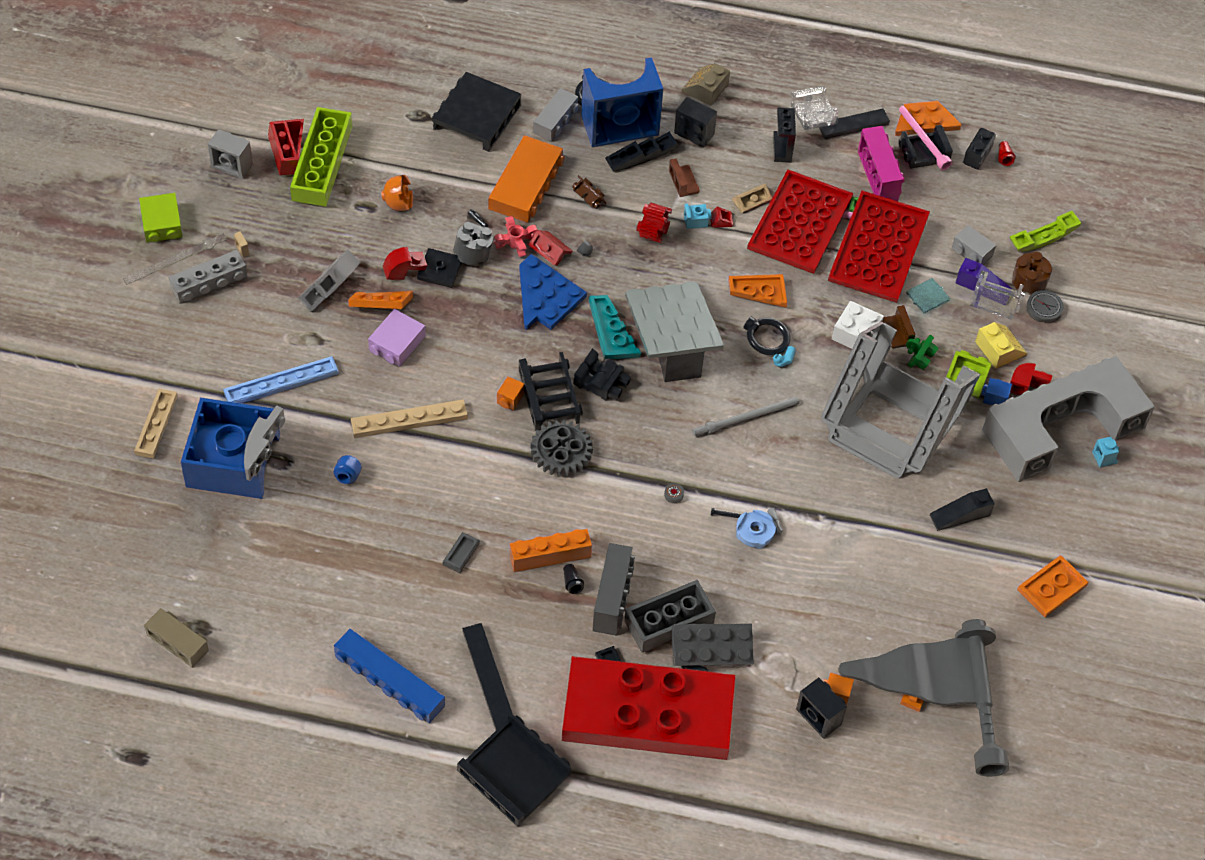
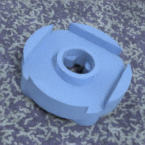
[736,510,776,549]

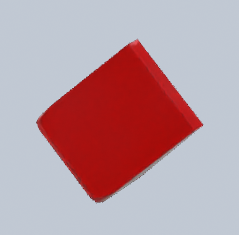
[710,206,733,228]

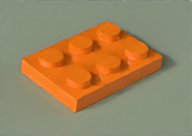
[1017,555,1089,617]

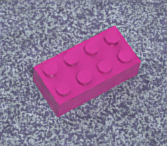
[858,126,904,201]

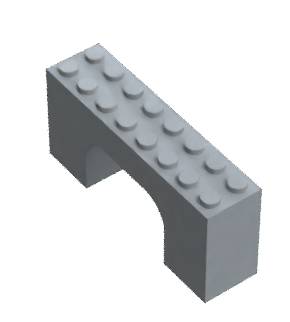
[982,356,1155,482]

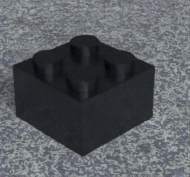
[674,97,717,148]
[796,677,847,739]

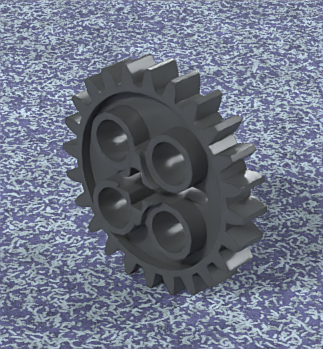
[530,420,593,477]

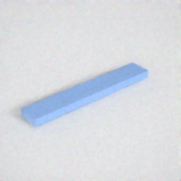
[223,356,339,404]

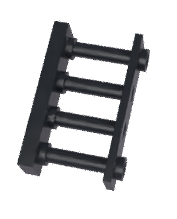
[519,352,583,431]

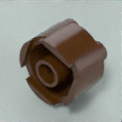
[1012,251,1052,295]

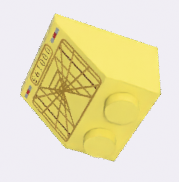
[975,322,1027,369]

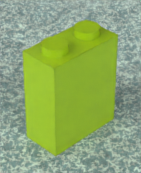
[139,192,183,243]

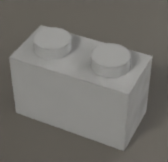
[952,225,996,265]

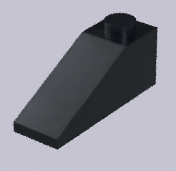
[930,488,995,531]

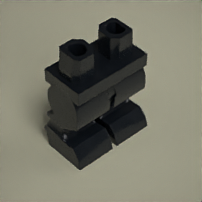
[573,348,631,401]

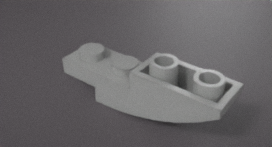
[298,249,360,311]
[244,405,285,481]

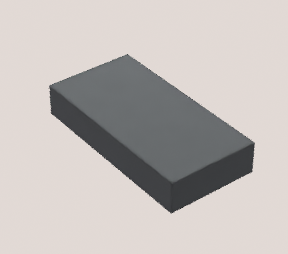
[443,532,480,573]

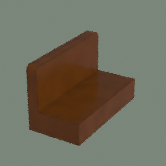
[882,305,916,349]

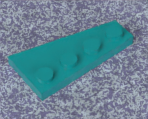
[588,295,641,360]

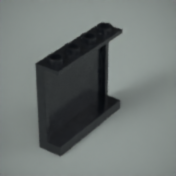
[432,72,521,152]
[457,712,571,827]

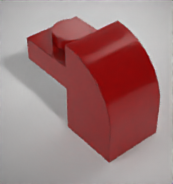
[383,247,427,280]
[1010,363,1053,396]

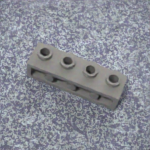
[168,250,248,304]

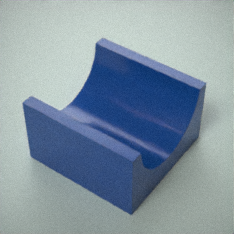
[180,397,280,499]

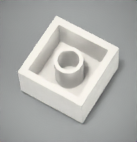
[832,301,884,349]

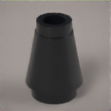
[563,564,584,594]

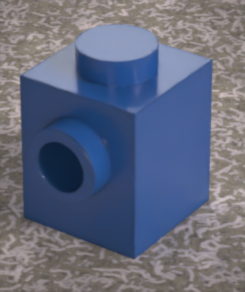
[981,378,1012,405]

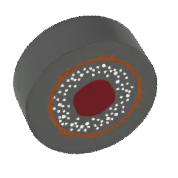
[664,483,684,503]

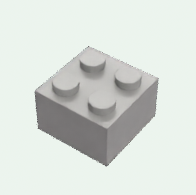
[208,129,253,179]

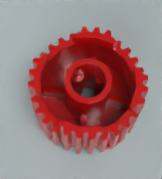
[636,202,672,243]

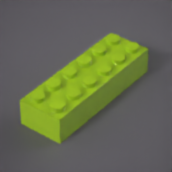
[290,107,353,207]

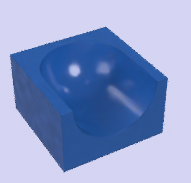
[581,57,663,147]

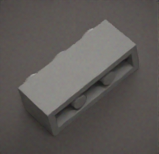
[533,88,579,141]

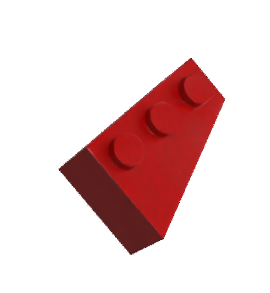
[268,119,304,176]

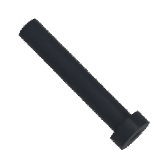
[710,508,742,518]

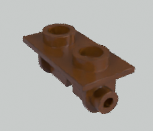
[572,175,607,209]

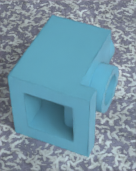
[683,204,711,229]
[1092,437,1119,467]

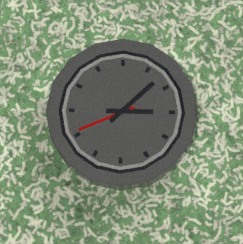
[1026,290,1064,323]

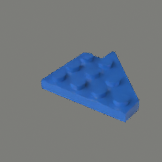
[519,254,587,330]

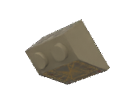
[682,63,730,106]

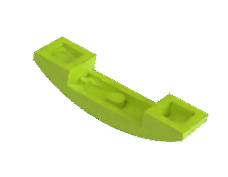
[1009,210,1082,251]

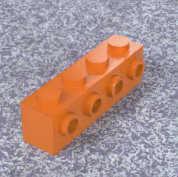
[510,529,592,572]

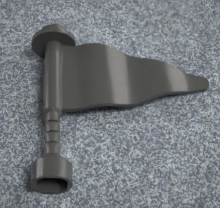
[838,619,1010,777]

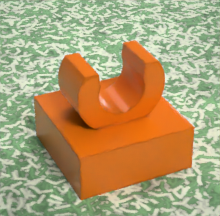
[900,694,924,712]

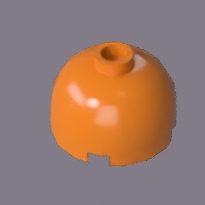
[381,175,413,211]

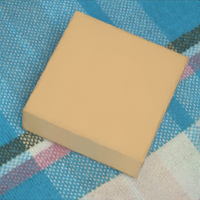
[234,232,249,258]

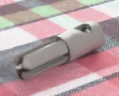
[767,508,783,534]

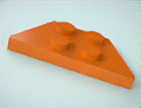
[895,101,961,136]

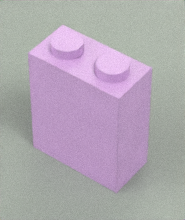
[368,309,426,367]

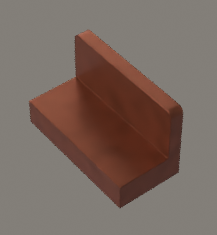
[669,158,700,197]

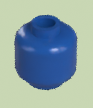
[333,455,362,484]

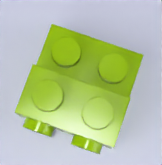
[946,350,992,399]

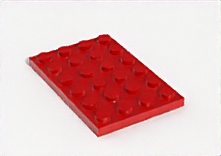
[747,169,853,274]
[828,190,930,303]

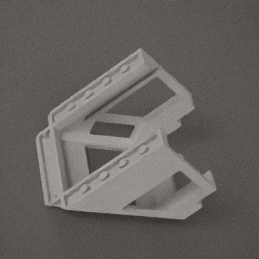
[821,321,980,478]

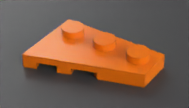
[728,274,787,308]
[348,291,413,309]

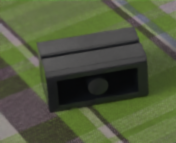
[963,128,996,170]

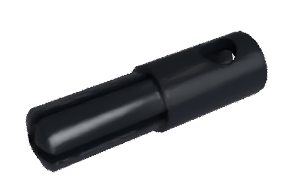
[468,209,489,228]

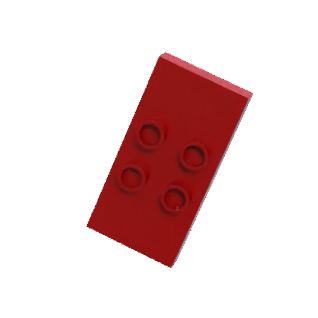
[562,656,736,760]

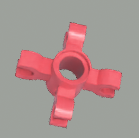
[494,216,537,257]

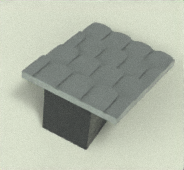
[625,282,724,382]

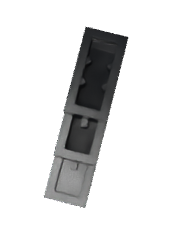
[605,131,678,172]

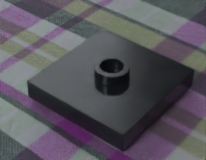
[417,248,462,288]

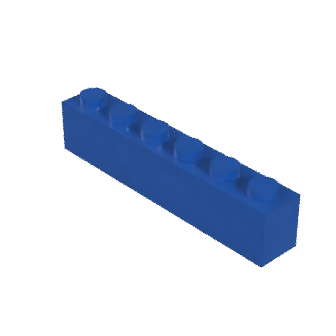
[334,629,445,724]

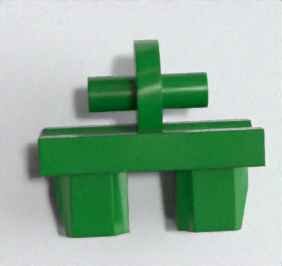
[906,335,939,370]

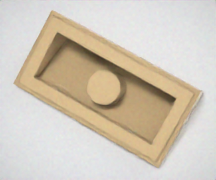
[732,183,772,213]

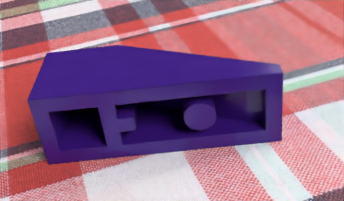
[955,258,1013,304]

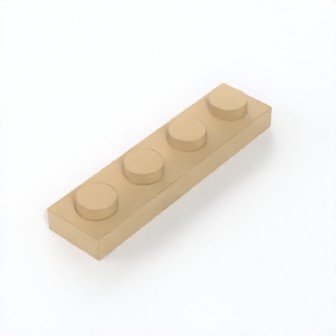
[134,388,178,459]

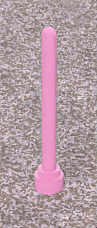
[899,106,953,171]

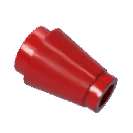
[998,141,1016,166]

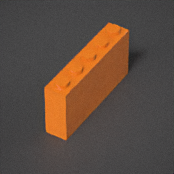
[488,135,565,223]

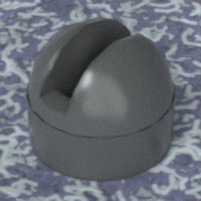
[577,240,593,256]

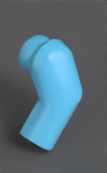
[773,346,796,367]

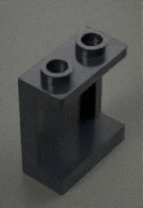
[773,107,796,163]
[898,125,953,169]

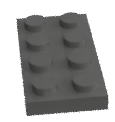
[672,623,754,666]

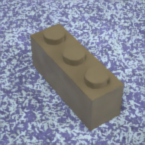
[144,608,209,668]

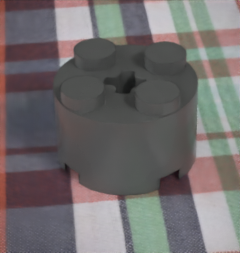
[453,222,493,265]

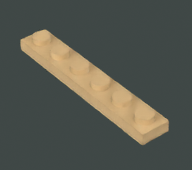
[351,399,467,438]

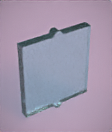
[906,278,950,314]

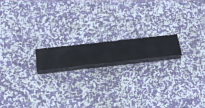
[462,623,513,731]

